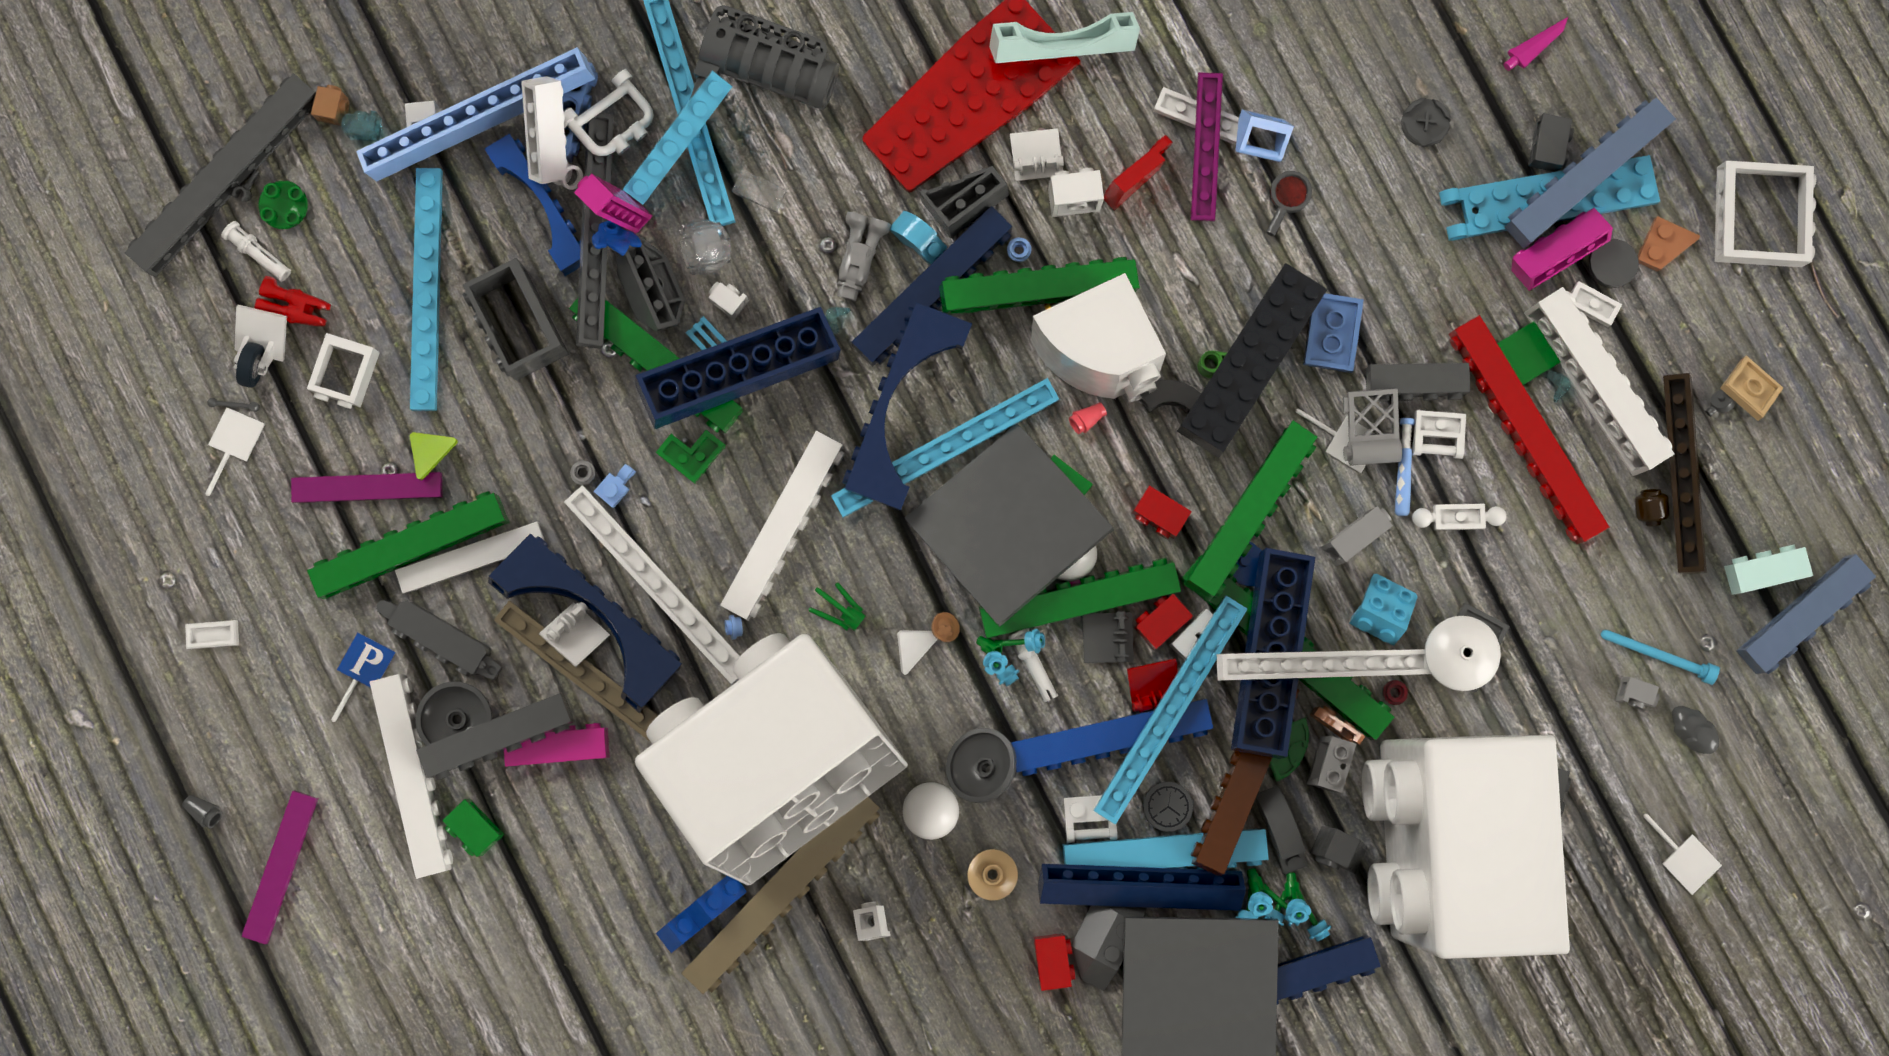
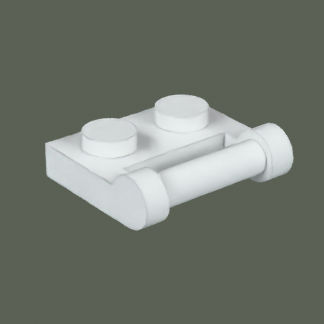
[1412,410,1466,459]
[1063,795,1117,843]

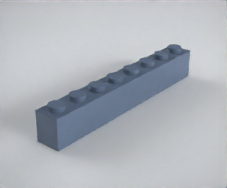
[1504,97,1676,249]

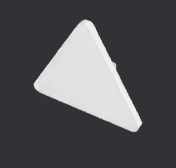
[897,630,937,675]

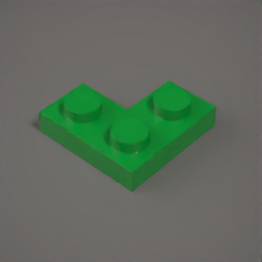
[656,430,726,484]

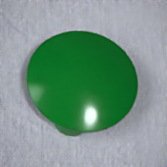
[258,181,308,229]

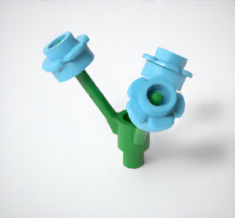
[976,629,1045,686]
[1235,869,1300,926]
[1263,873,1331,942]

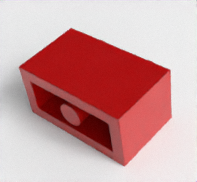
[1132,485,1192,539]
[1134,594,1193,650]
[1033,933,1075,991]

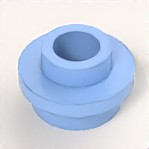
[1007,237,1031,262]
[725,615,743,640]

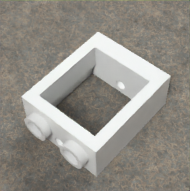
[307,333,380,409]

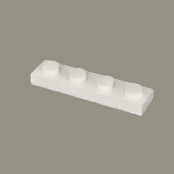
[1153,87,1239,145]

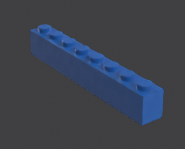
[1011,699,1213,776]

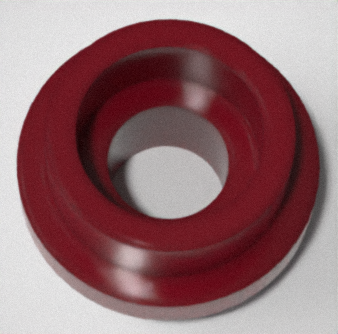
[1382,680,1408,705]

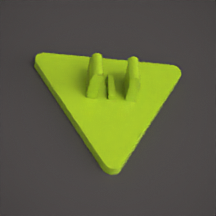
[410,432,458,480]

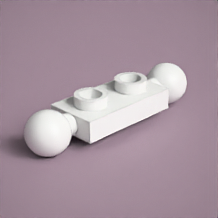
[1412,504,1507,530]

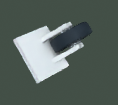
[233,305,287,388]

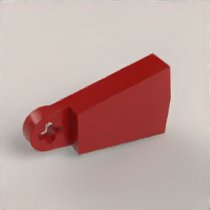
[1104,135,1173,211]

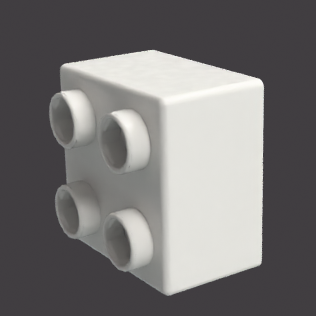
[635,633,908,885]
[1362,735,1570,959]

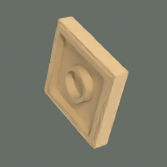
[1720,356,1783,421]

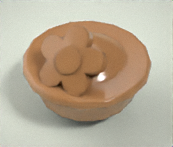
[931,612,960,642]

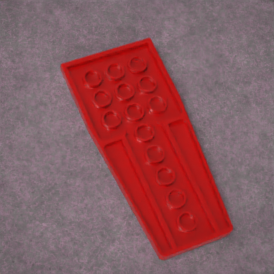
[863,0,1081,193]

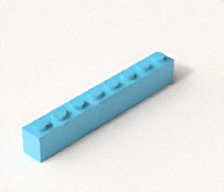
[1062,828,1269,870]

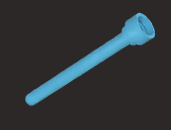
[1601,630,1720,685]

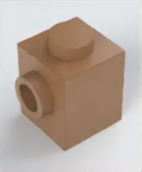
[311,85,350,126]

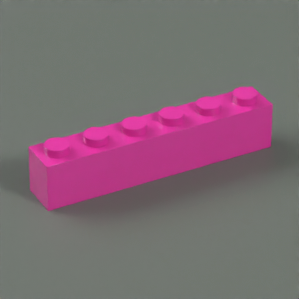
[574,174,653,234]

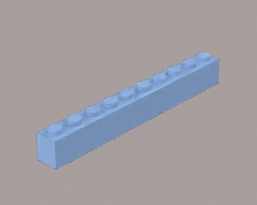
[356,47,595,182]

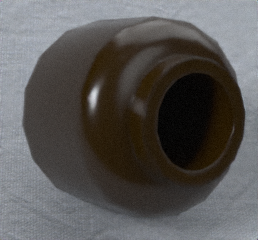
[1635,489,1670,526]

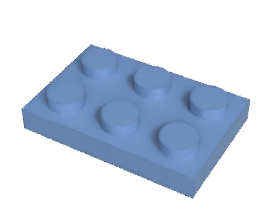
[1303,293,1364,373]

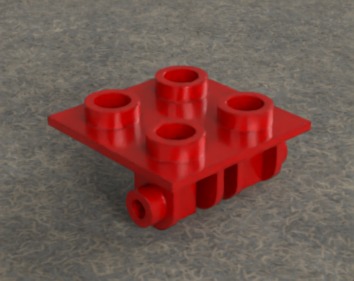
[1127,658,1178,713]

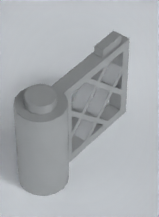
[1343,388,1402,466]

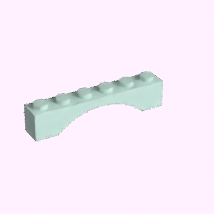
[989,12,1140,63]

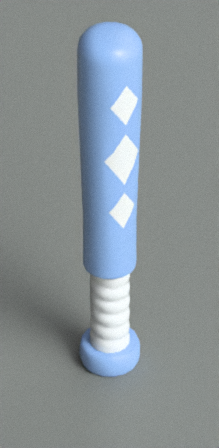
[1395,418,1415,516]

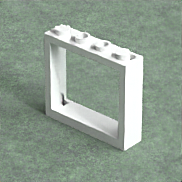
[1715,161,1816,267]

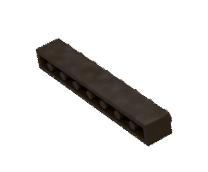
[1663,373,1707,575]

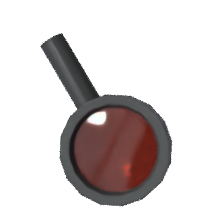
[1266,171,1312,236]

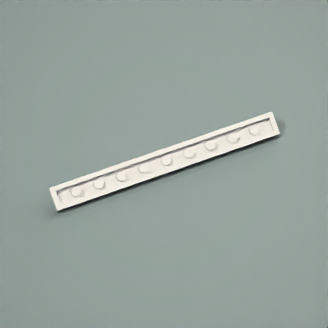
[564,485,740,684]
[1216,649,1431,680]

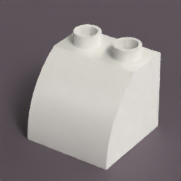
[1031,273,1166,402]

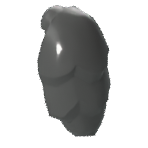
[1672,706,1719,754]

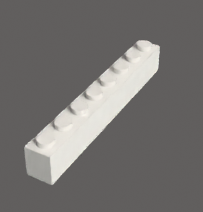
[720,431,845,621]
[370,674,453,879]

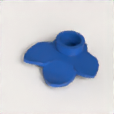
[592,221,642,256]

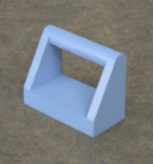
[1236,109,1294,162]

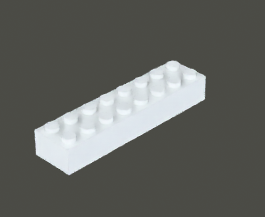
[1524,287,1674,476]

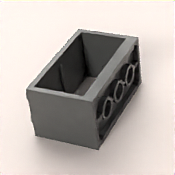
[462,258,569,381]

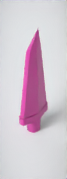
[1503,17,1568,71]

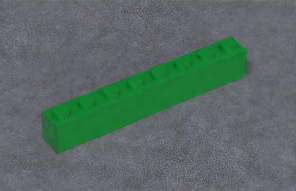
[939,257,1140,315]
[569,298,743,433]
[1183,420,1317,601]
[307,491,510,599]
[978,558,1181,638]

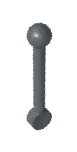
[207,398,260,412]

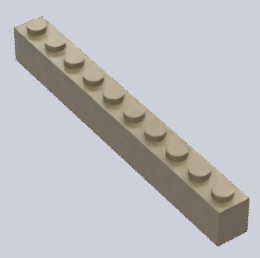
[681,796,880,994]

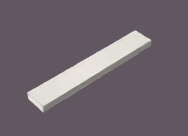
[395,522,545,594]

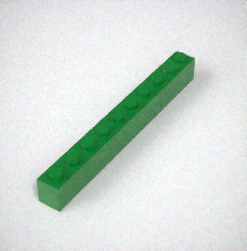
[1179,555,1395,740]

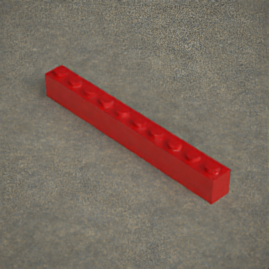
[1449,315,1609,544]

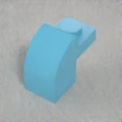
[890,211,947,265]

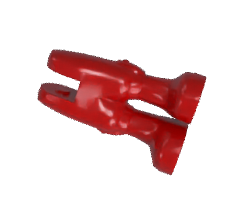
[254,276,331,327]

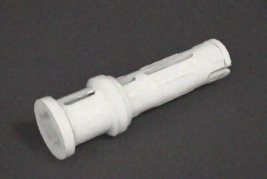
[221,221,291,282]
[1008,628,1058,702]

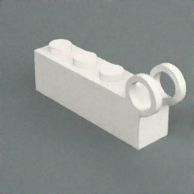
[521,76,583,190]

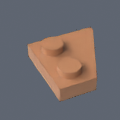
[1638,216,1700,272]
[1310,706,1366,745]

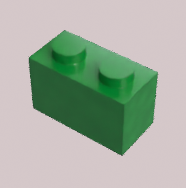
[442,798,504,857]

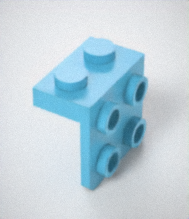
[1349,574,1417,646]

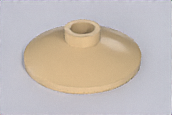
[967,849,1018,900]

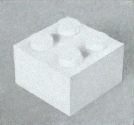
[1048,168,1104,217]

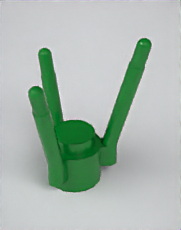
[809,582,866,631]

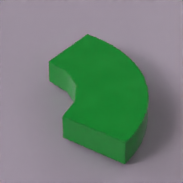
[1269,717,1309,782]

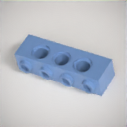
[562,63,598,163]

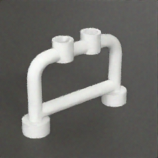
[564,69,654,156]

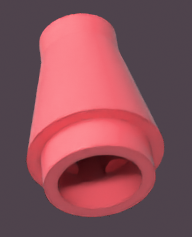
[1069,402,1107,434]

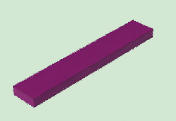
[1190,72,1223,222]
[291,472,443,503]
[241,790,319,944]

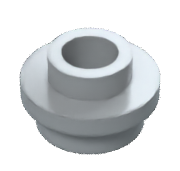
[570,460,596,485]

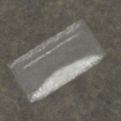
[732,169,787,213]

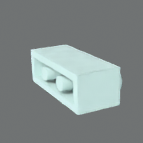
[1724,544,1813,595]

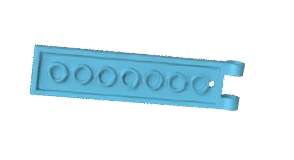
[1439,155,1660,241]

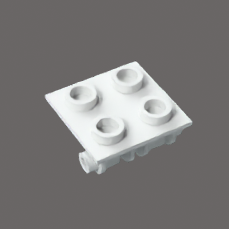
[1010,128,1064,181]
[539,602,610,667]

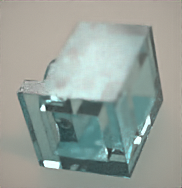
[341,111,382,142]

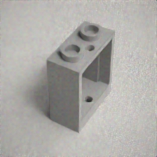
[1321,506,1393,566]
[1306,736,1356,793]

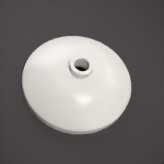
[1425,616,1501,691]

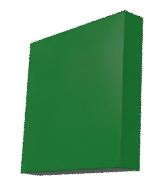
[1497,321,1560,385]

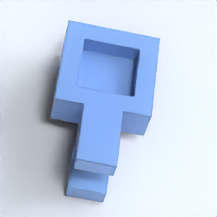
[594,464,636,508]

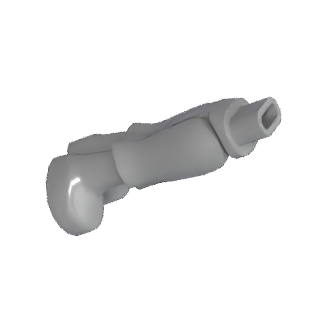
[837,212,891,301]

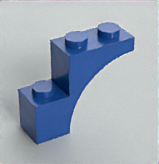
[656,876,747,953]

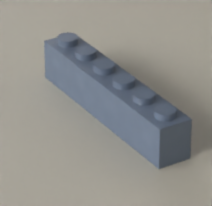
[1736,554,1876,674]

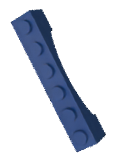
[484,133,581,276]

